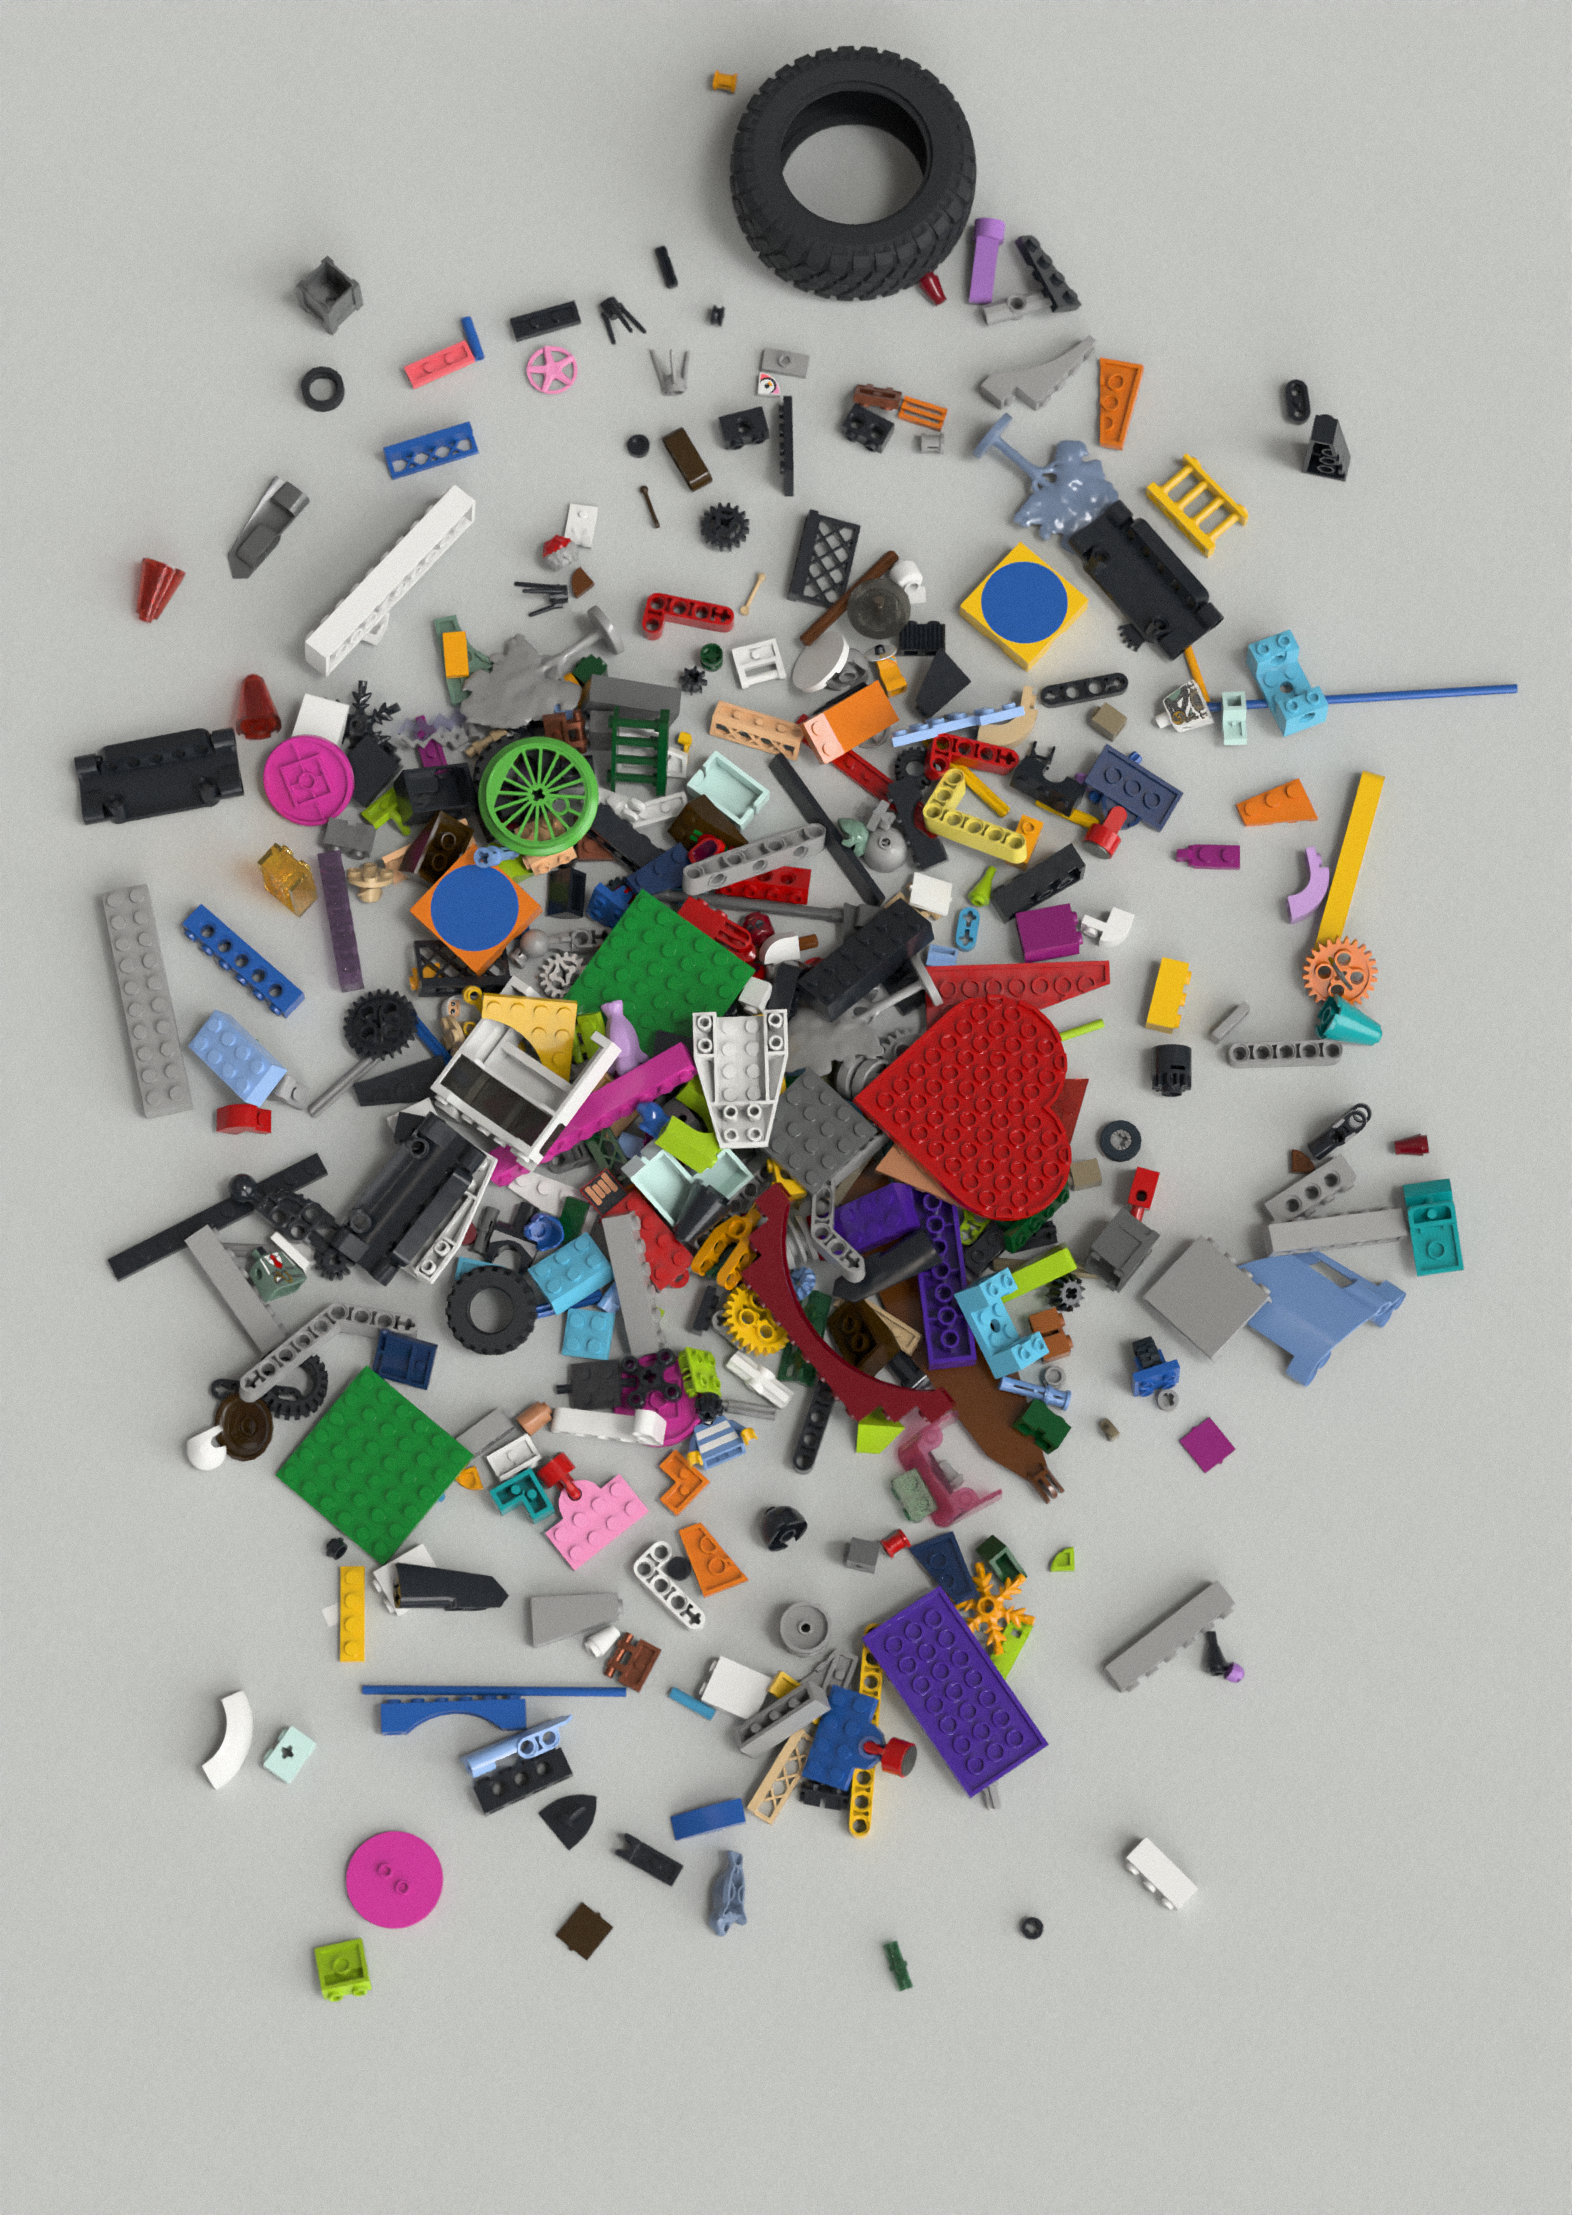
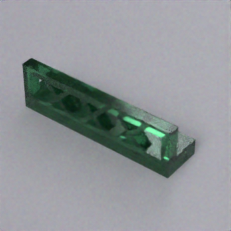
[777,1290,832,1387]

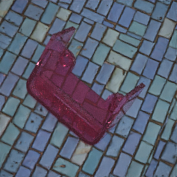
[898,1410,1003,1529]

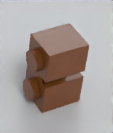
[1028,1307,1073,1364]

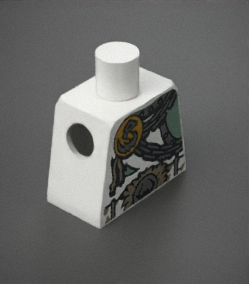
[1155,679,1214,732]

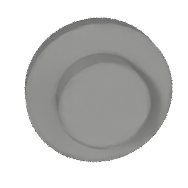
[1042,1366,1066,1389]

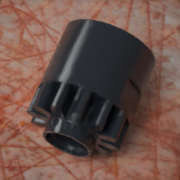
[1152,1044,1192,1097]

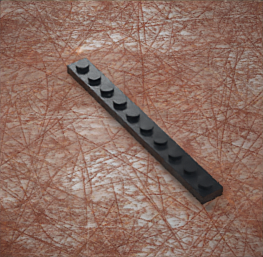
[108,1153,328,1282]

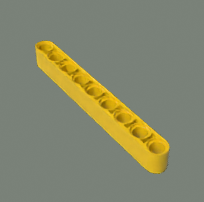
[1312,770,1385,965]
[849,1623,883,1839]

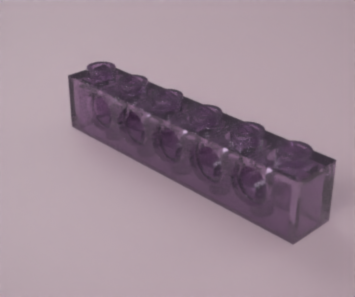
[317,850,365,993]

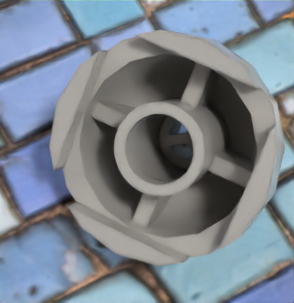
[826,648,870,691]
[863,826,908,873]

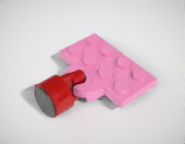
[536,1452,649,1571]

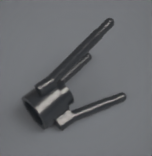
[600,296,647,345]
[514,582,568,617]

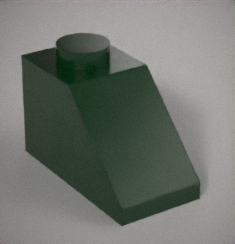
[975,1534,1028,1585]

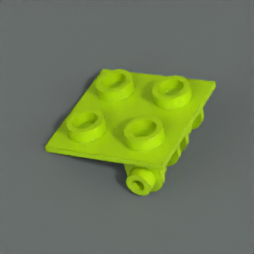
[677,1347,722,1398]

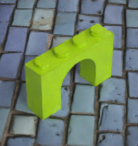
[654,1074,721,1174]

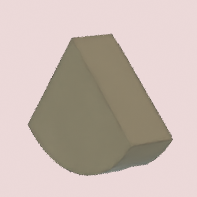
[1098,1418,1120,1442]

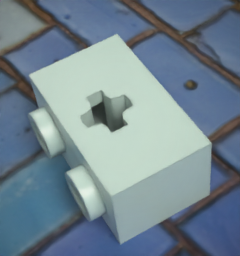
[263,1725,317,1784]

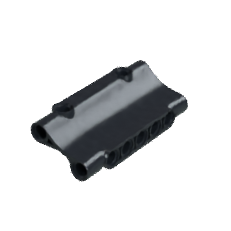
[1067,499,1224,661]
[74,727,244,825]
[329,1111,487,1286]

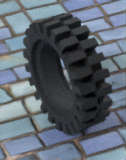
[254,1346,328,1421]

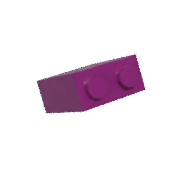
[1015,903,1083,963]

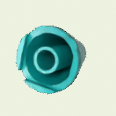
[1315,994,1383,1046]

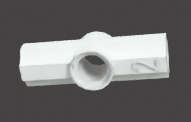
[726,1350,794,1410]

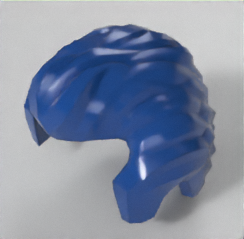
[523,1213,565,1251]

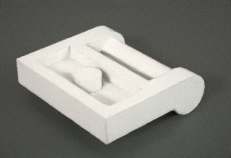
[731,638,786,690]

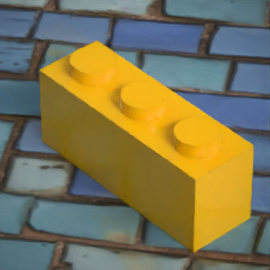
[1145,957,1192,1034]

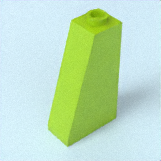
[1000,1242,1077,1304]

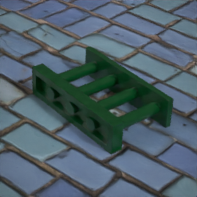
[606,706,670,797]

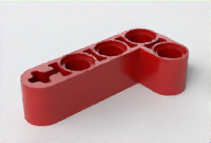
[642,593,734,641]
[924,733,1019,781]

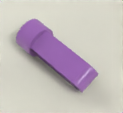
[969,218,1006,305]

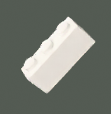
[1125,1837,1199,1911]

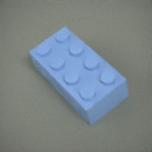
[188,1009,287,1107]

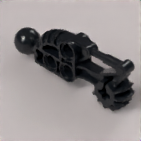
[227,1173,356,1281]

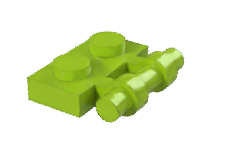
[572,1011,606,1063]

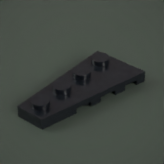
[1015,235,1082,313]
[779,396,794,497]

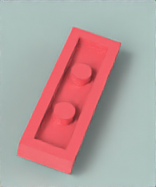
[404,340,475,389]

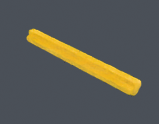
[922,738,1010,818]

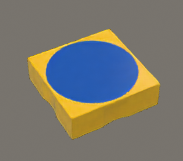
[959,542,1089,672]

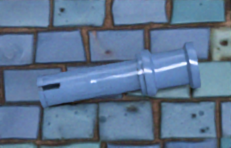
[474,846,519,868]
[998,1376,1071,1411]

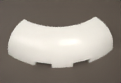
[202,1691,253,1790]

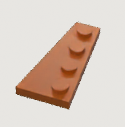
[1100,357,1144,450]

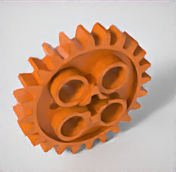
[1302,935,1378,1005]

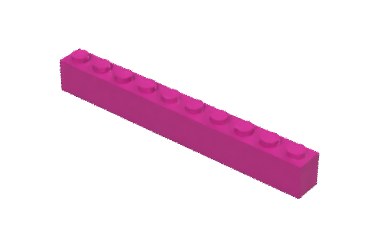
[488,1042,698,1187]

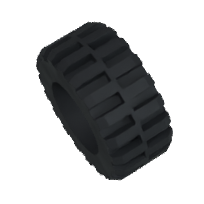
[473,734,561,824]
[445,1265,538,1355]

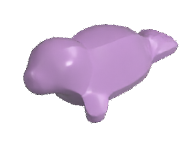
[601,1000,650,1076]

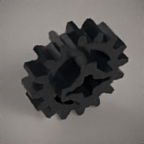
[701,502,749,552]

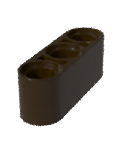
[662,427,713,492]

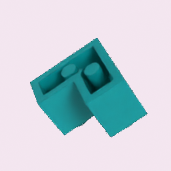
[489,1468,555,1525]

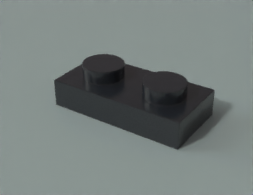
[692,1285,719,1336]

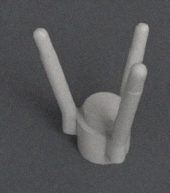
[650,349,690,396]

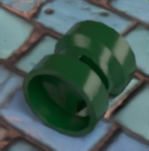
[700,643,723,672]

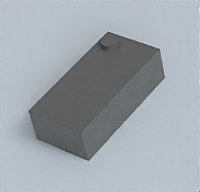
[580,674,682,728]

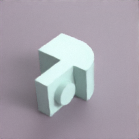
[1221,691,1247,745]

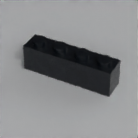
[586,802,666,873]

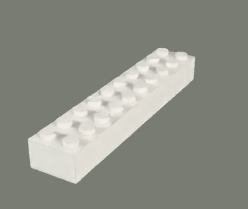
[305,485,476,677]

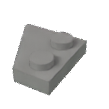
[800,1648,860,1697]

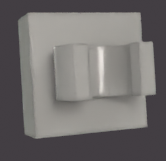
[866,800,896,832]

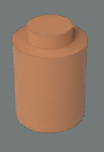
[515,1401,553,1437]

